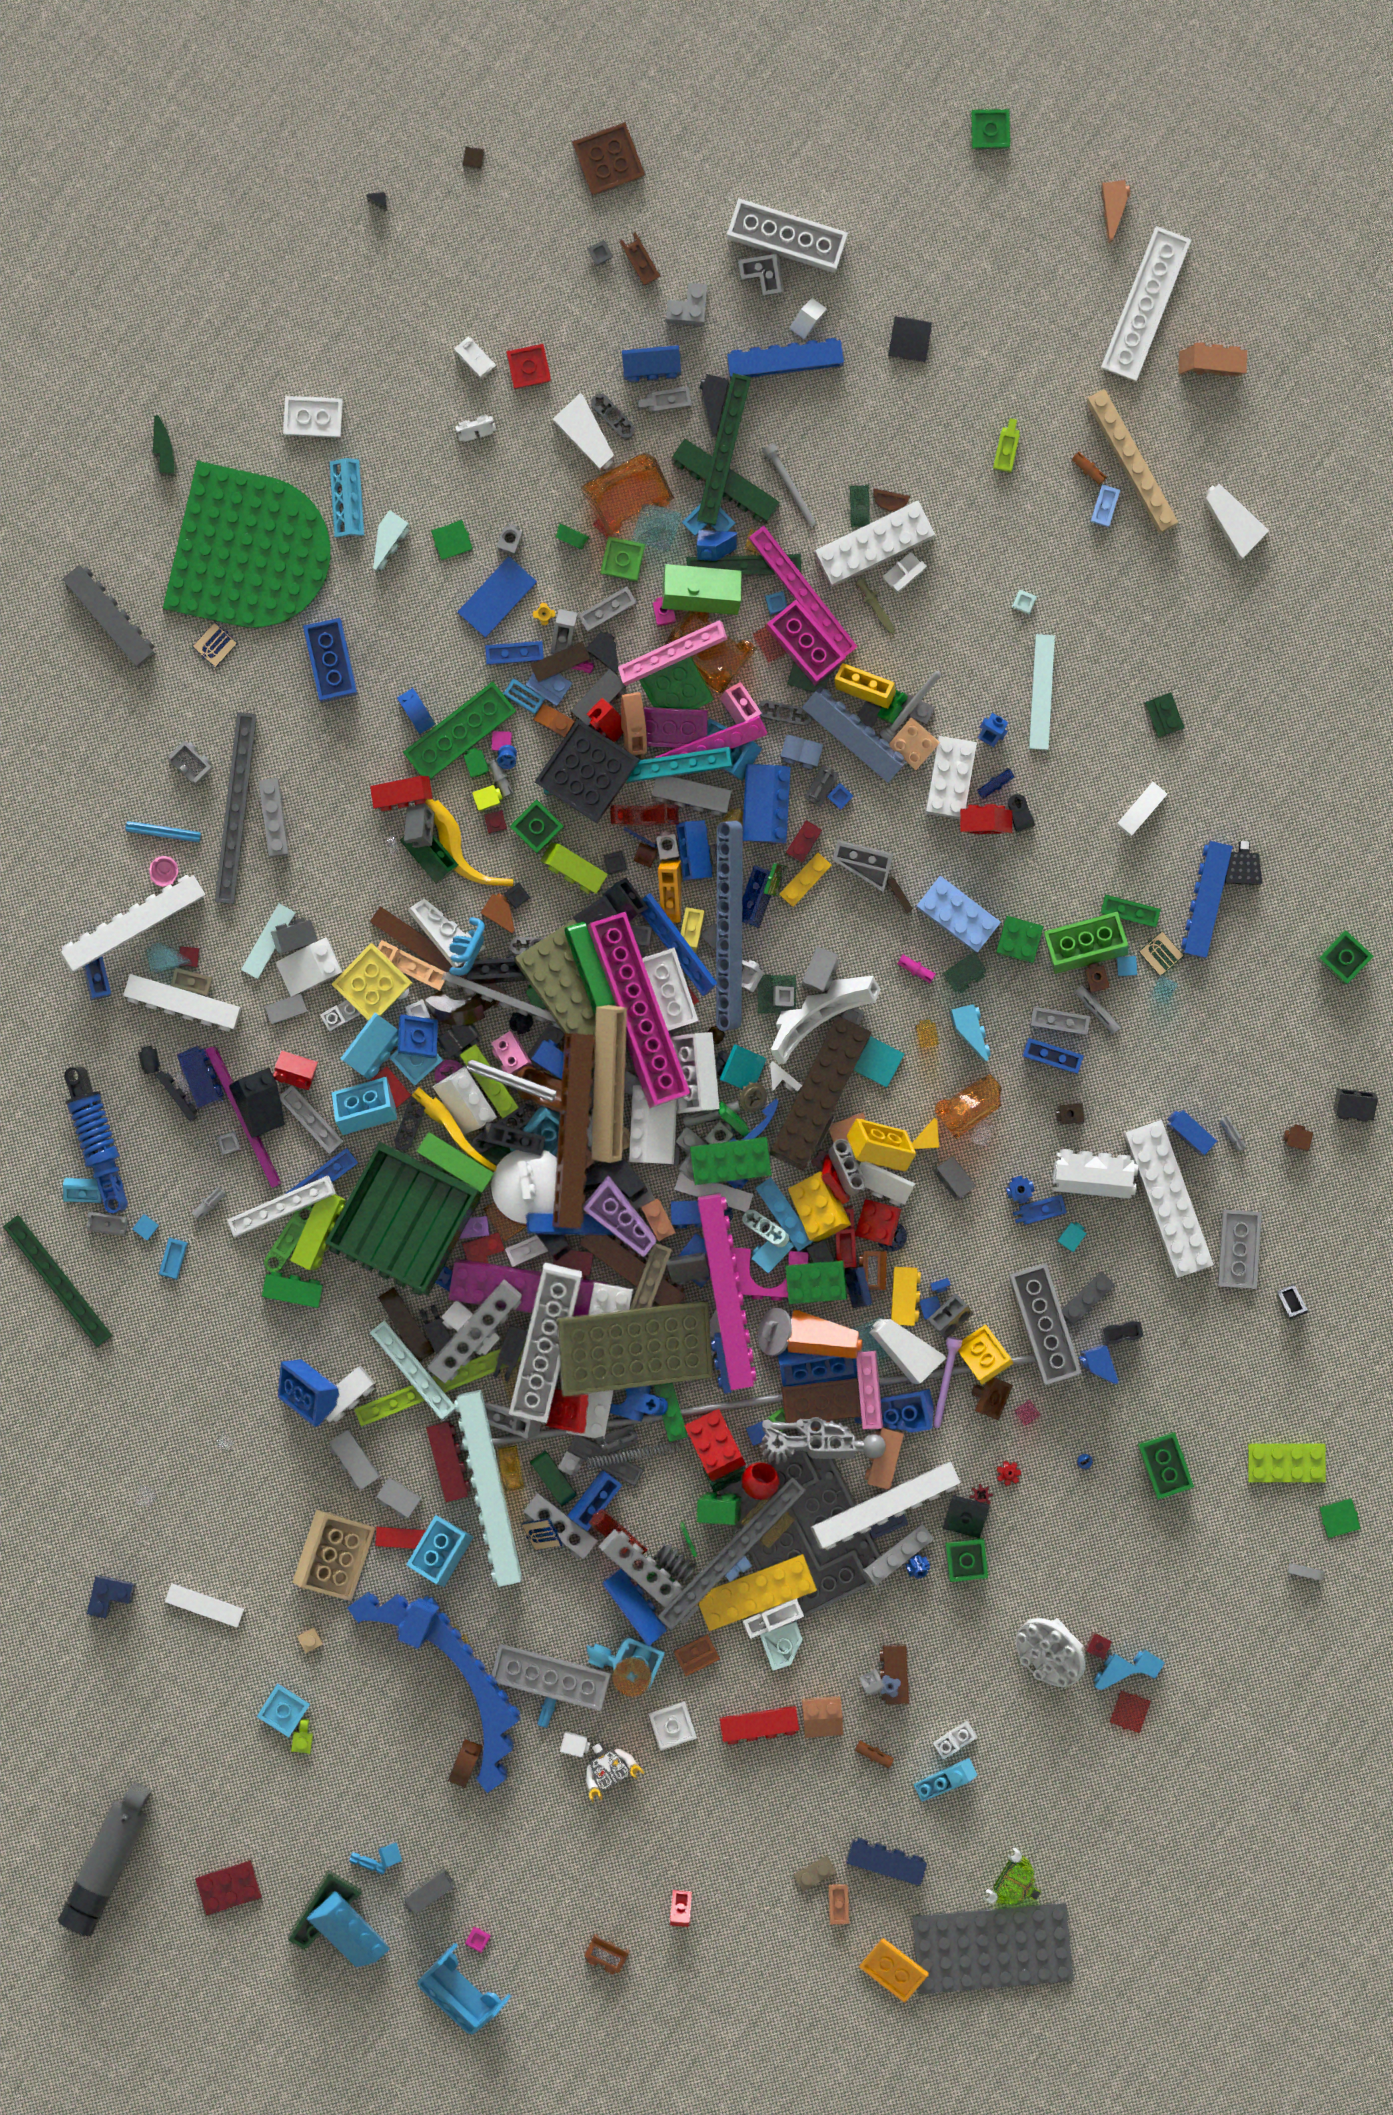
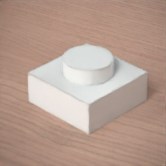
[405,1000,431,1018]

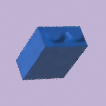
[1167,1110,1217,1156]

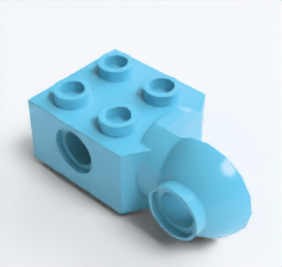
[586,1636,665,1689]

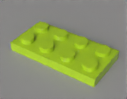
[1248,1443,1326,1482]

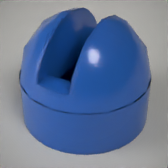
[1077,1454,1093,1469]

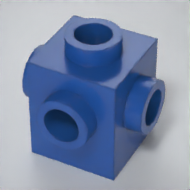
[978,713,1009,747]
[1006,1175,1035,1204]

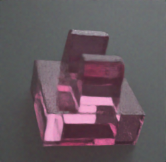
[1014,1399,1041,1426]

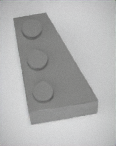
[832,839,893,892]

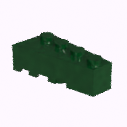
[287,1870,362,1950]

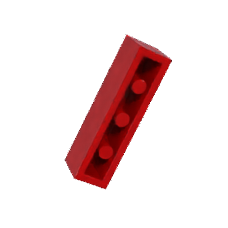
[719,1705,799,1745]

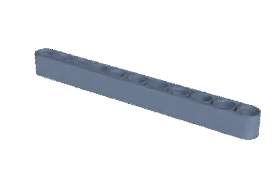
[716,821,743,1031]

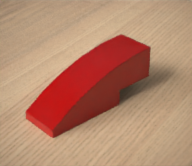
[835,1206,856,1268]

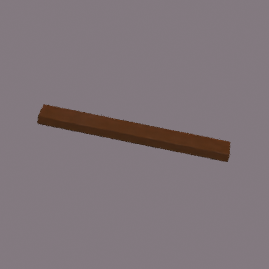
[370,906,507,1008]

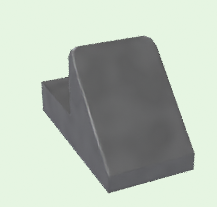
[900,692,934,725]

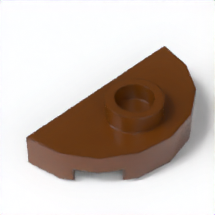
[873,488,910,512]

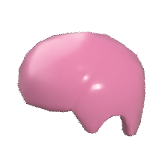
[149,856,179,887]

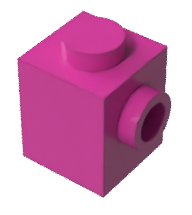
[652,597,676,627]

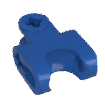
[609,1385,668,1422]

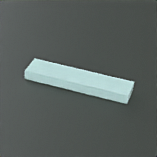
[241,903,296,979]

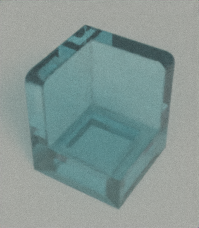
[1149,975,1178,1005]

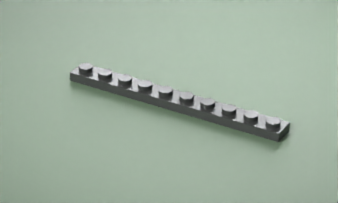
[215,712,257,904]
[658,1477,806,1631]

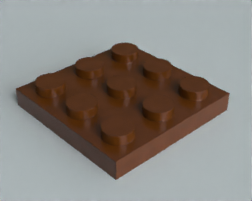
[572,122,645,196]

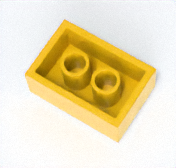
[847,1118,916,1172]
[788,1172,851,1242]

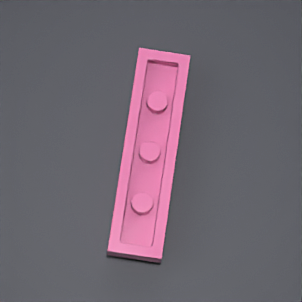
[857,1351,883,1429]

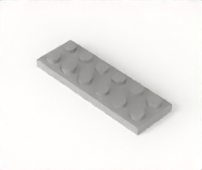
[492,1644,611,1711]

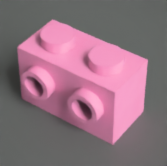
[720,682,762,724]
[491,1031,534,1076]

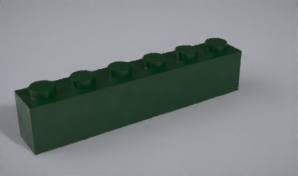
[672,438,780,524]

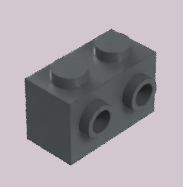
[271,917,318,953]

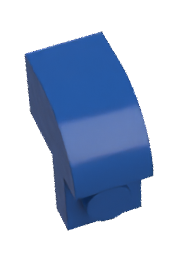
[397,688,436,734]

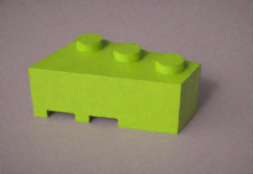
[540,842,608,894]

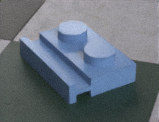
[525,673,572,707]

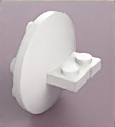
[491,1150,557,1224]
[1016,1618,1085,1687]

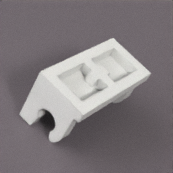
[454,337,496,380]

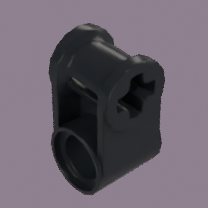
[1008,794,1035,832]

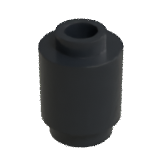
[138,1045,160,1074]

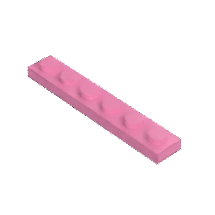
[618,620,727,686]

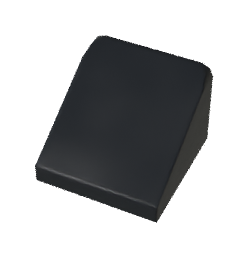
[366,192,388,210]

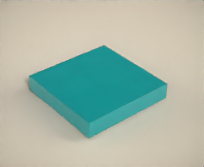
[853,1036,904,1088]
[720,1044,767,1090]

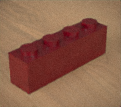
[426,1421,471,1502]

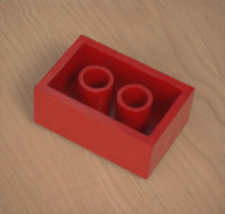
[684,1409,746,1481]

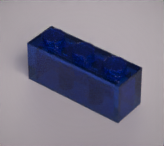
[742,865,771,928]

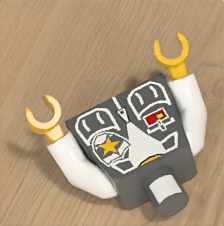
[586,1742,644,1803]

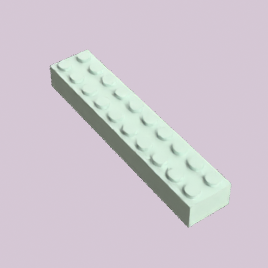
[454,1389,522,1587]

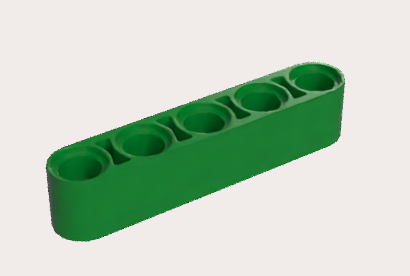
[564,922,616,1015]

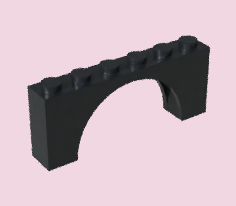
[536,1157,648,1261]

